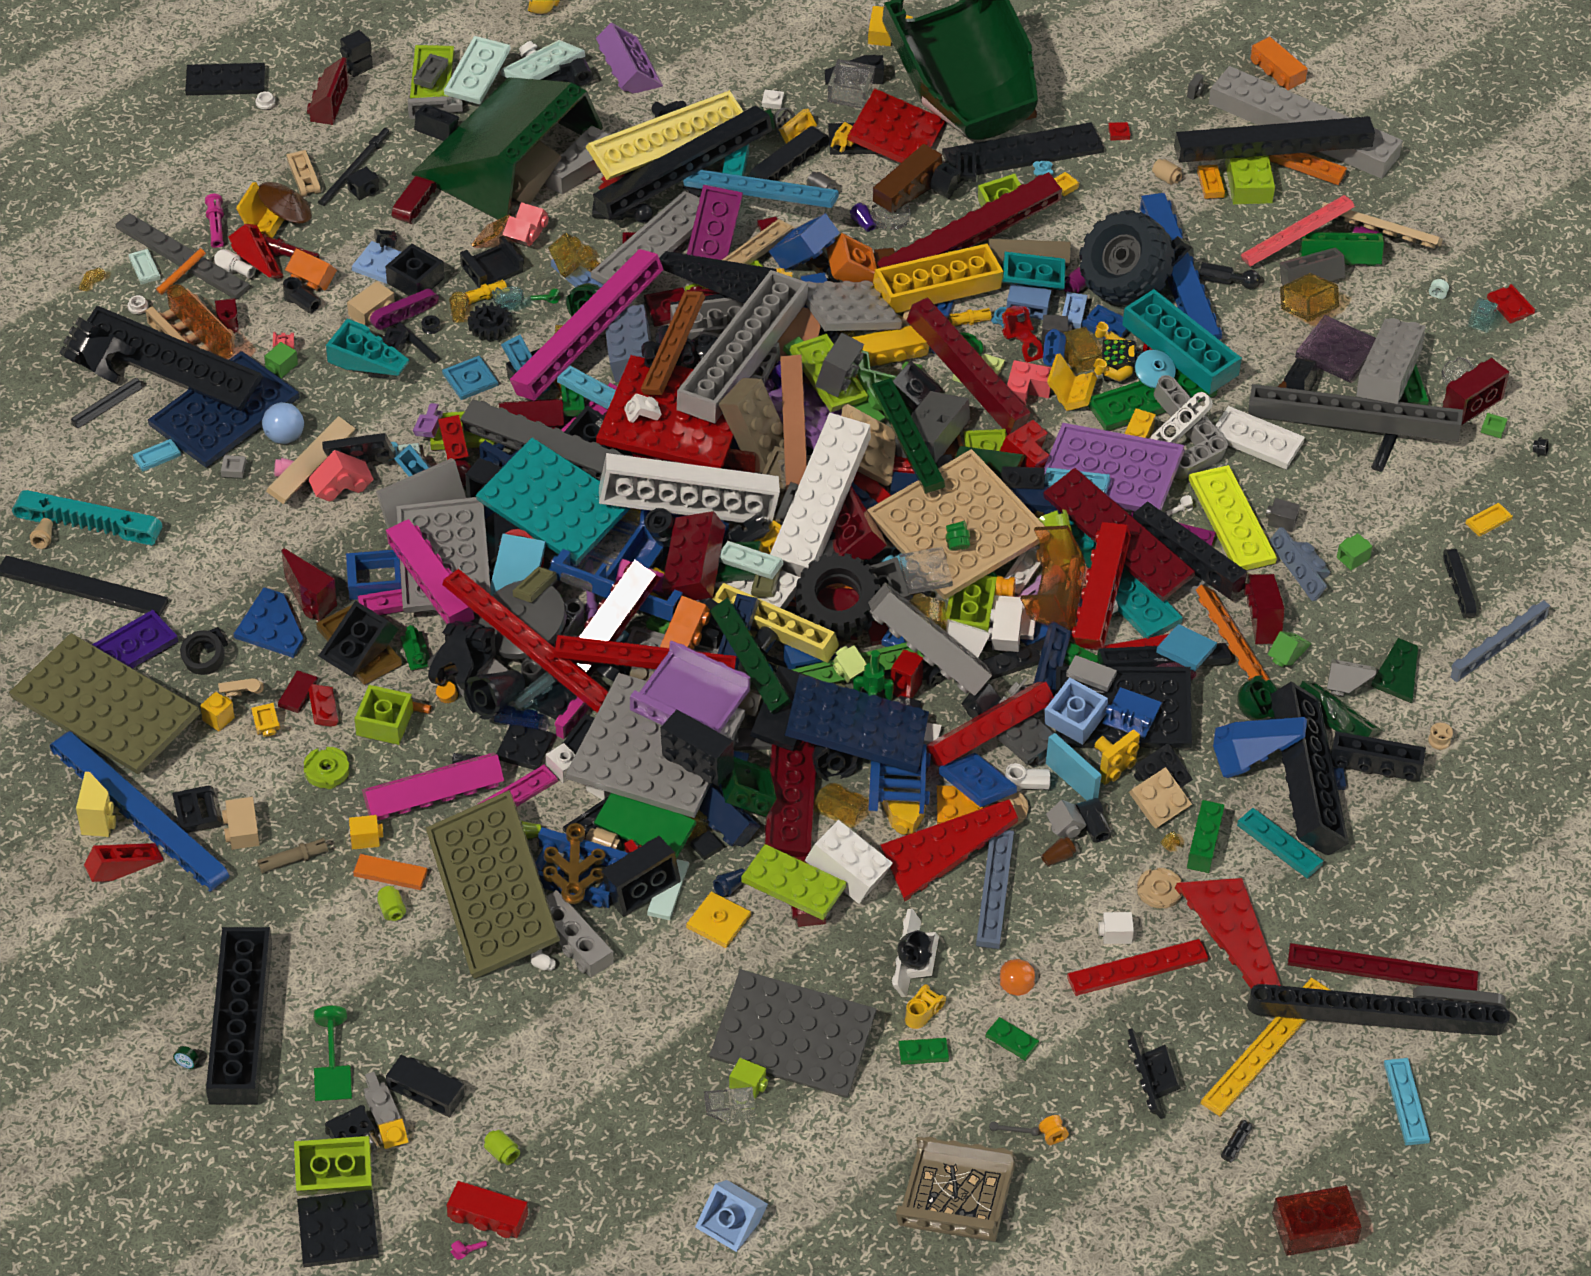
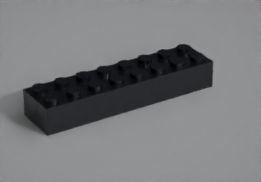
[1270,681,1349,855]
[206,927,272,1105]

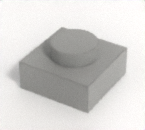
[221,455,246,478]

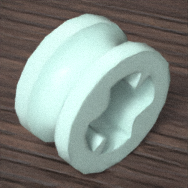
[1429,279,1449,299]

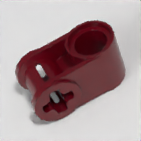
[215,298,239,334]

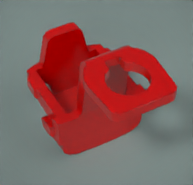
[1002,306,1043,363]

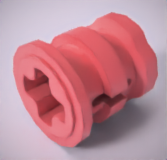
[273,332,294,349]

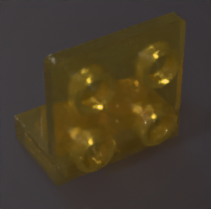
[548,232,600,278]

